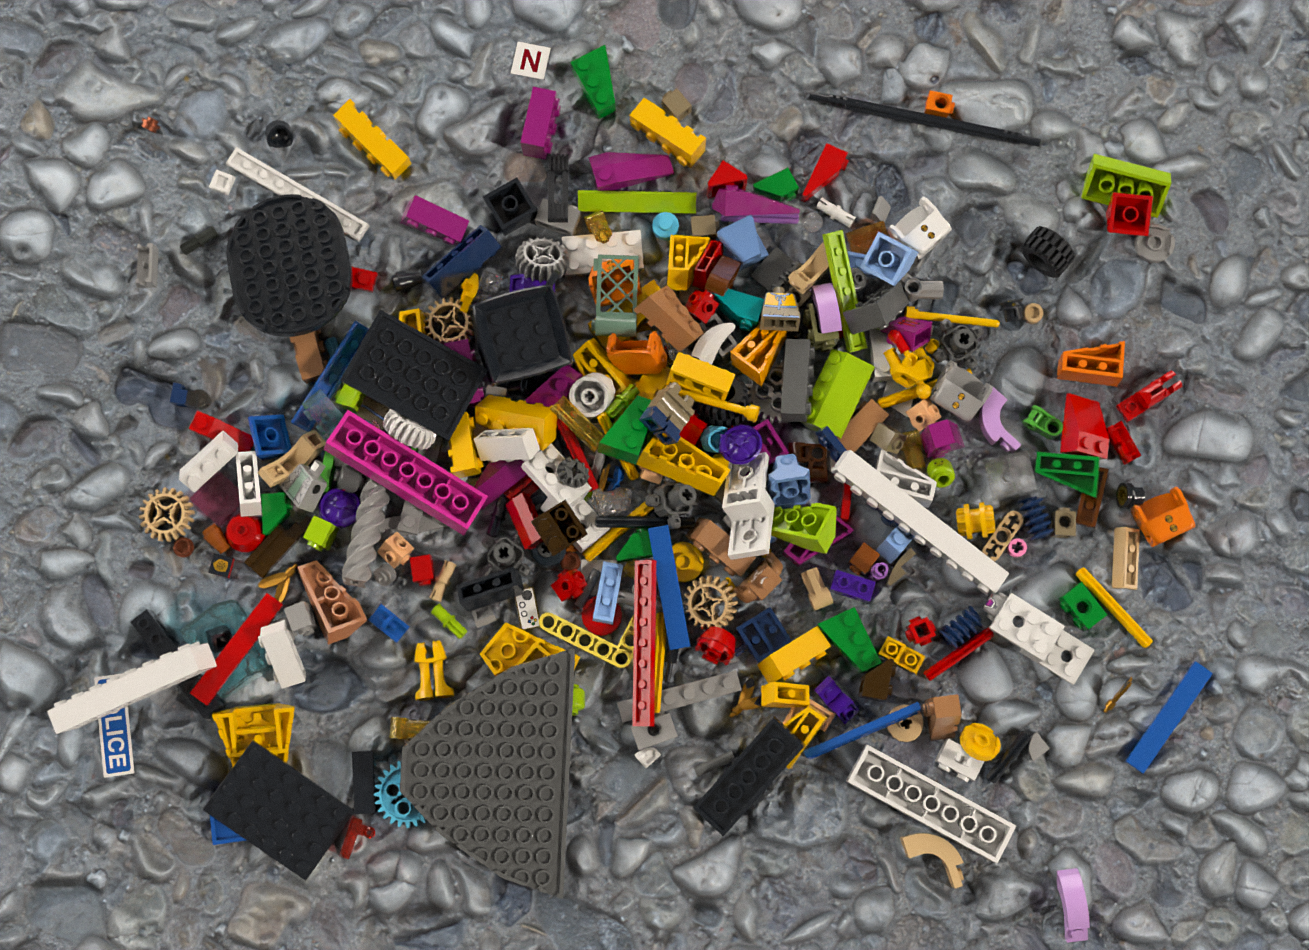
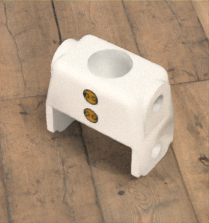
[888,197,952,260]

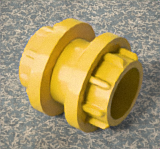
[956,502,996,539]

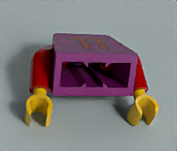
[880,317,940,368]

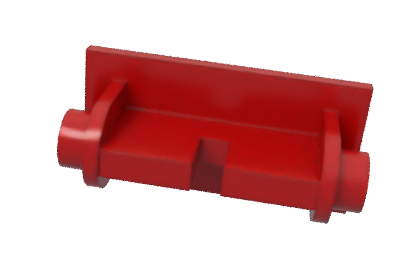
[1106,420,1142,465]
[504,474,539,501]

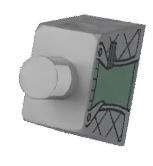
[280,460,327,513]

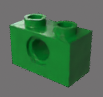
[1058,582,1107,631]

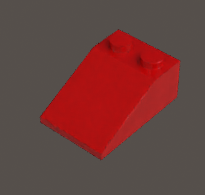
[1060,393,1109,460]

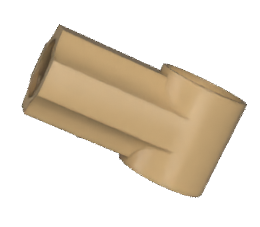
[801,567,834,611]

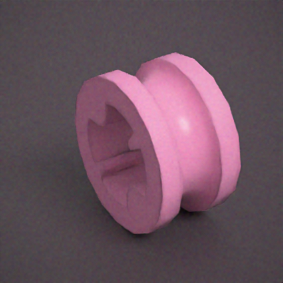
[1007,538,1027,557]

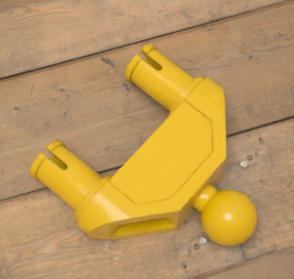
[883,346,934,399]

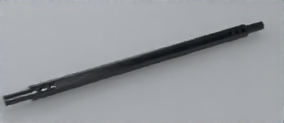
[809,92,1041,147]

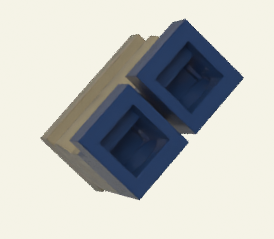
[639,382,695,445]

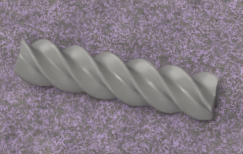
[342,475,390,588]

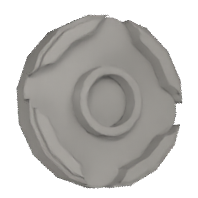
[1134,224,1175,263]

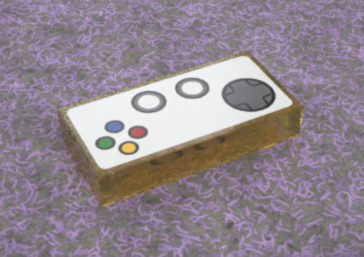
[515,587,540,631]

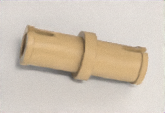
[429,560,457,603]

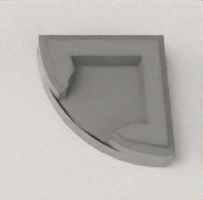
[1028,732,1050,761]

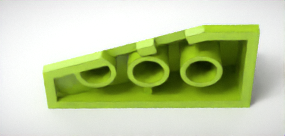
[771,503,837,554]

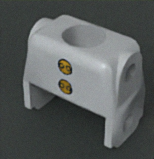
[929,360,993,423]

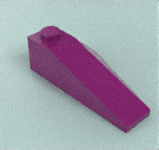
[588,152,674,191]
[712,185,800,216]

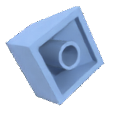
[860,232,919,286]

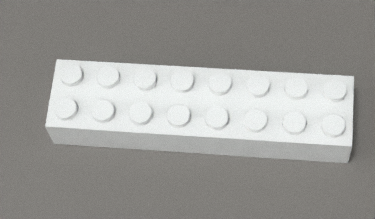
[47,642,217,734]
[846,745,1016,863]

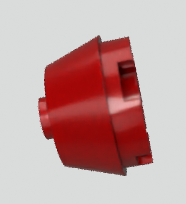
[225,513,265,552]
[695,626,736,665]

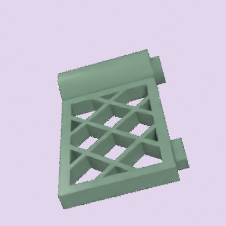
[591,254,639,337]

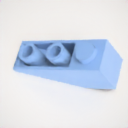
[875,526,915,564]

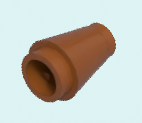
[202,523,230,554]

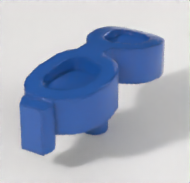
[605,466,624,495]

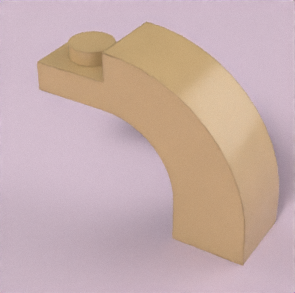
[788,242,829,294]
[258,429,326,488]
[900,833,964,888]

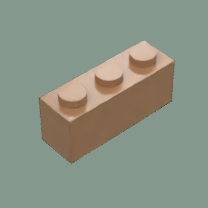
[838,398,889,453]

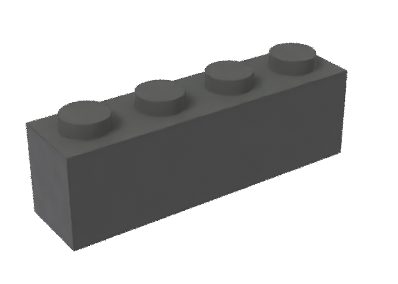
[781,339,815,422]

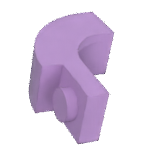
[810,283,842,333]
[979,387,1021,454]
[1057,868,1090,943]

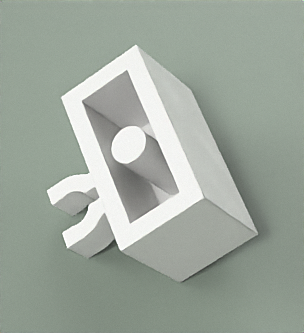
[935,739,984,782]

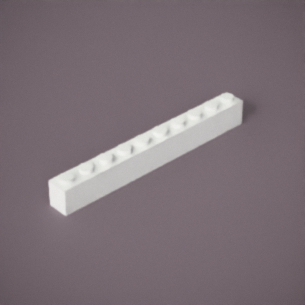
[831,450,1009,594]

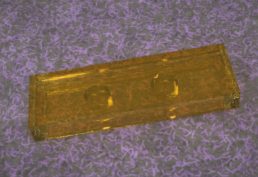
[550,395,604,452]

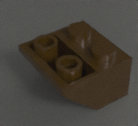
[531,499,588,556]
[858,659,896,702]

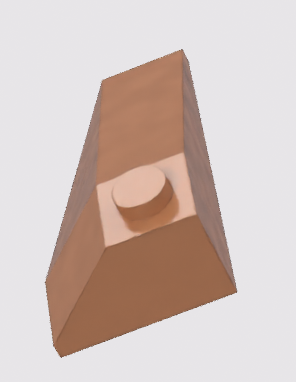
[297,560,367,645]

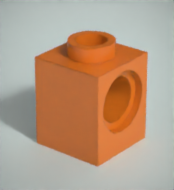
[924,90,955,118]

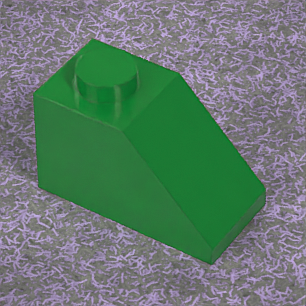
[752,167,799,202]
[261,492,293,537]
[616,528,653,563]

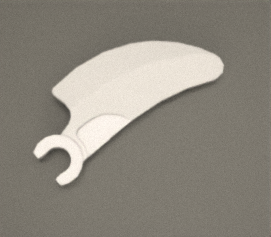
[691,323,736,365]

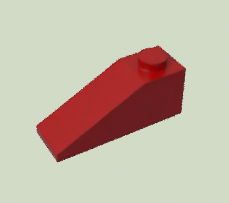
[801,143,849,202]
[189,410,254,452]

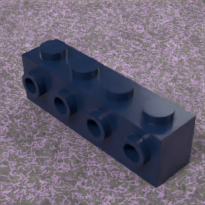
[421,225,501,299]

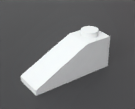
[869,328,893,382]

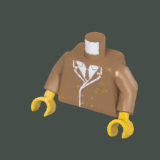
[725,549,783,603]

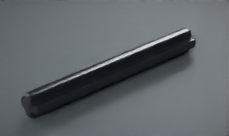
[595,516,696,529]

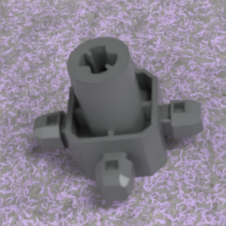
[933,318,984,370]
[645,476,699,529]
[481,533,531,577]

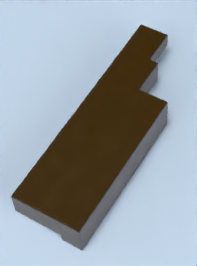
[244,516,312,579]

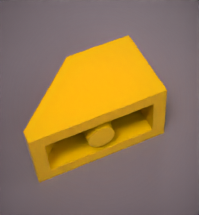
[761,681,810,708]

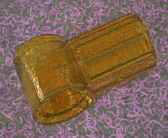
[584,210,612,244]
[900,429,926,470]
[389,717,430,739]

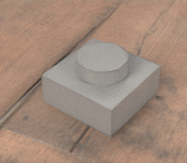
[471,605,496,628]

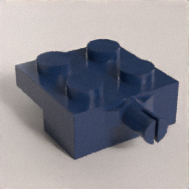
[735,607,792,663]

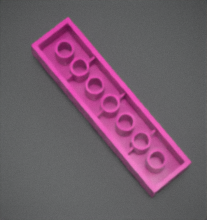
[324,410,488,536]

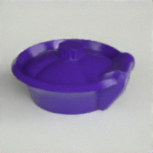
[719,425,762,464]
[318,488,360,529]

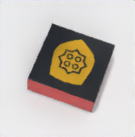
[208,553,235,578]

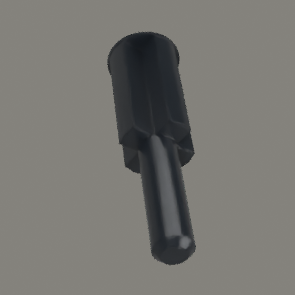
[664,642,679,683]

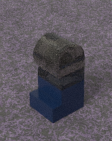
[170,383,212,410]

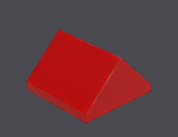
[707,160,748,199]
[1106,192,1153,236]

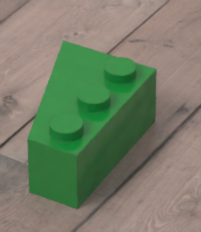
[1035,452,1101,499]
[816,607,881,673]

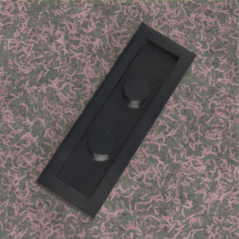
[352,750,376,815]

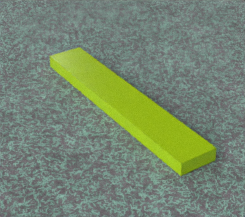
[578,190,696,214]
[822,230,868,353]

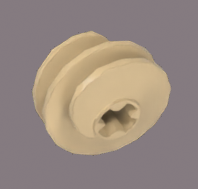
[886,705,924,742]

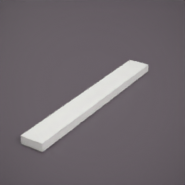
[226,147,369,242]

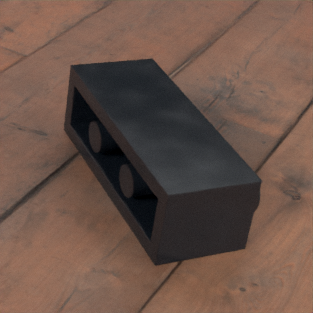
[456,567,525,612]

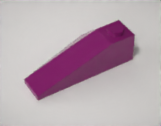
[474,451,539,510]

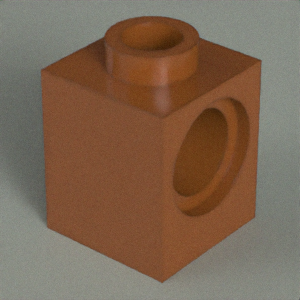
[847,542,880,576]

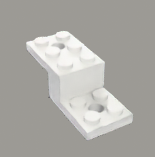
[521,444,610,553]
[722,452,775,560]
[989,593,1094,685]

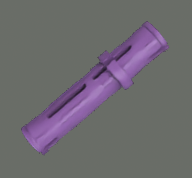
[868,562,888,582]

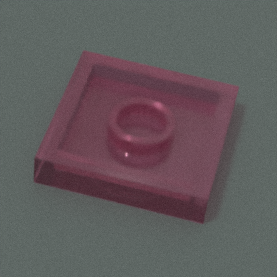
[190,471,240,527]

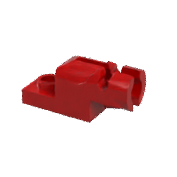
[1116,370,1182,422]

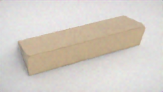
[1112,527,1140,590]

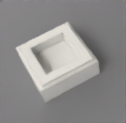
[209,170,236,196]

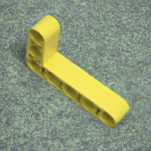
[539,613,634,669]

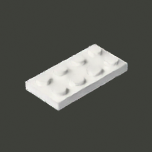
[562,230,644,277]

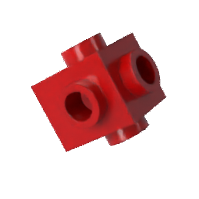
[685,289,719,324]
[550,568,588,602]
[905,616,936,647]

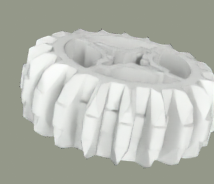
[383,409,436,450]

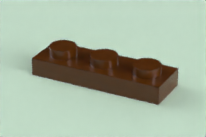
[1076,467,1109,528]

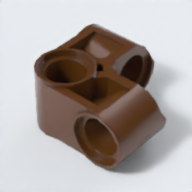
[788,442,828,483]

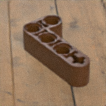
[704,255,741,297]

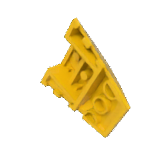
[480,622,580,676]
[212,703,295,768]

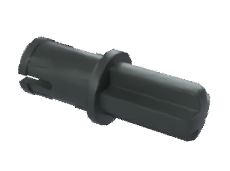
[180,226,219,255]

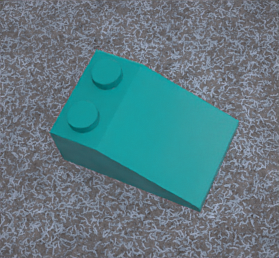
[707,289,765,332]

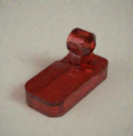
[339,816,375,860]

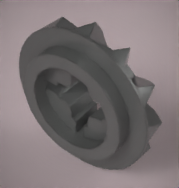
[557,457,590,488]

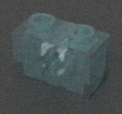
[302,389,344,437]

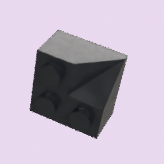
[483,177,537,236]

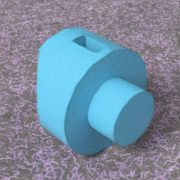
[652,212,679,241]
[700,425,727,454]

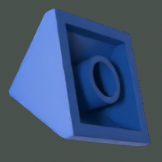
[248,415,292,461]

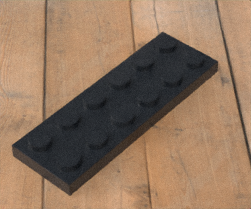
[693,716,805,836]

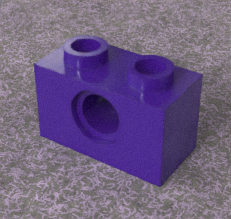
[829,570,876,604]

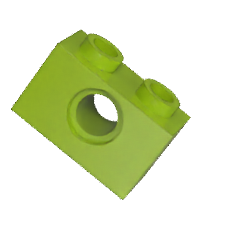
[303,516,339,552]

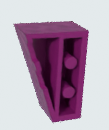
[524,365,583,419]

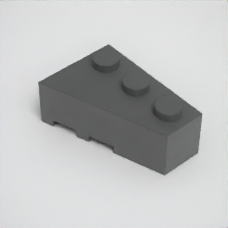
[843,281,909,334]

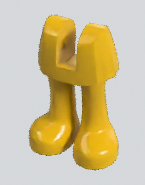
[414,640,454,701]

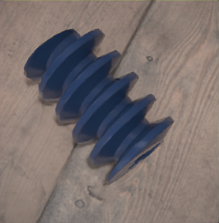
[1018,496,1054,541]
[937,606,984,649]

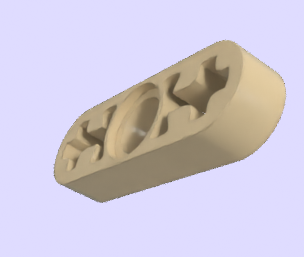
[981,511,1023,562]

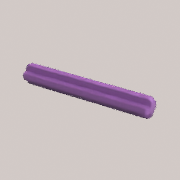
[721,213,799,224]

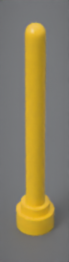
[904,306,1000,328]
[664,386,760,422]

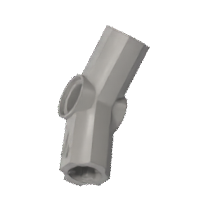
[900,273,944,302]

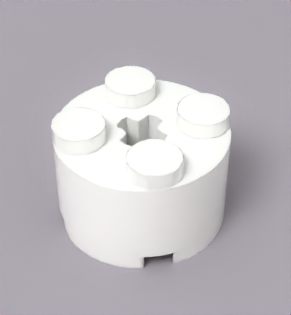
[569,373,615,417]

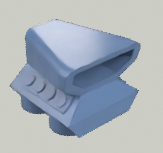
[716,215,769,272]
[767,454,811,507]

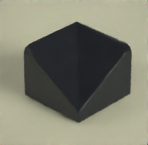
[206,625,232,654]

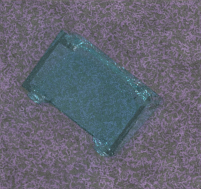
[180,599,273,699]

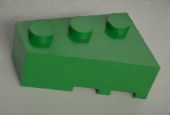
[571,45,616,119]
[597,395,652,465]

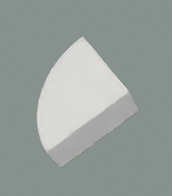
[634,747,661,768]

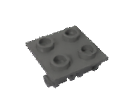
[750,247,802,293]

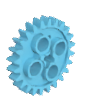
[374,761,426,828]

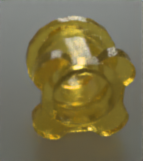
[622,559,636,580]

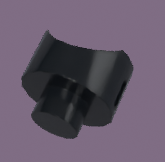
[265,120,293,148]

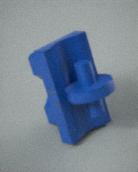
[368,604,410,643]

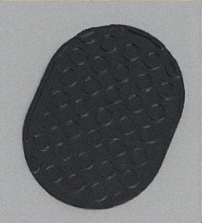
[226,194,353,337]

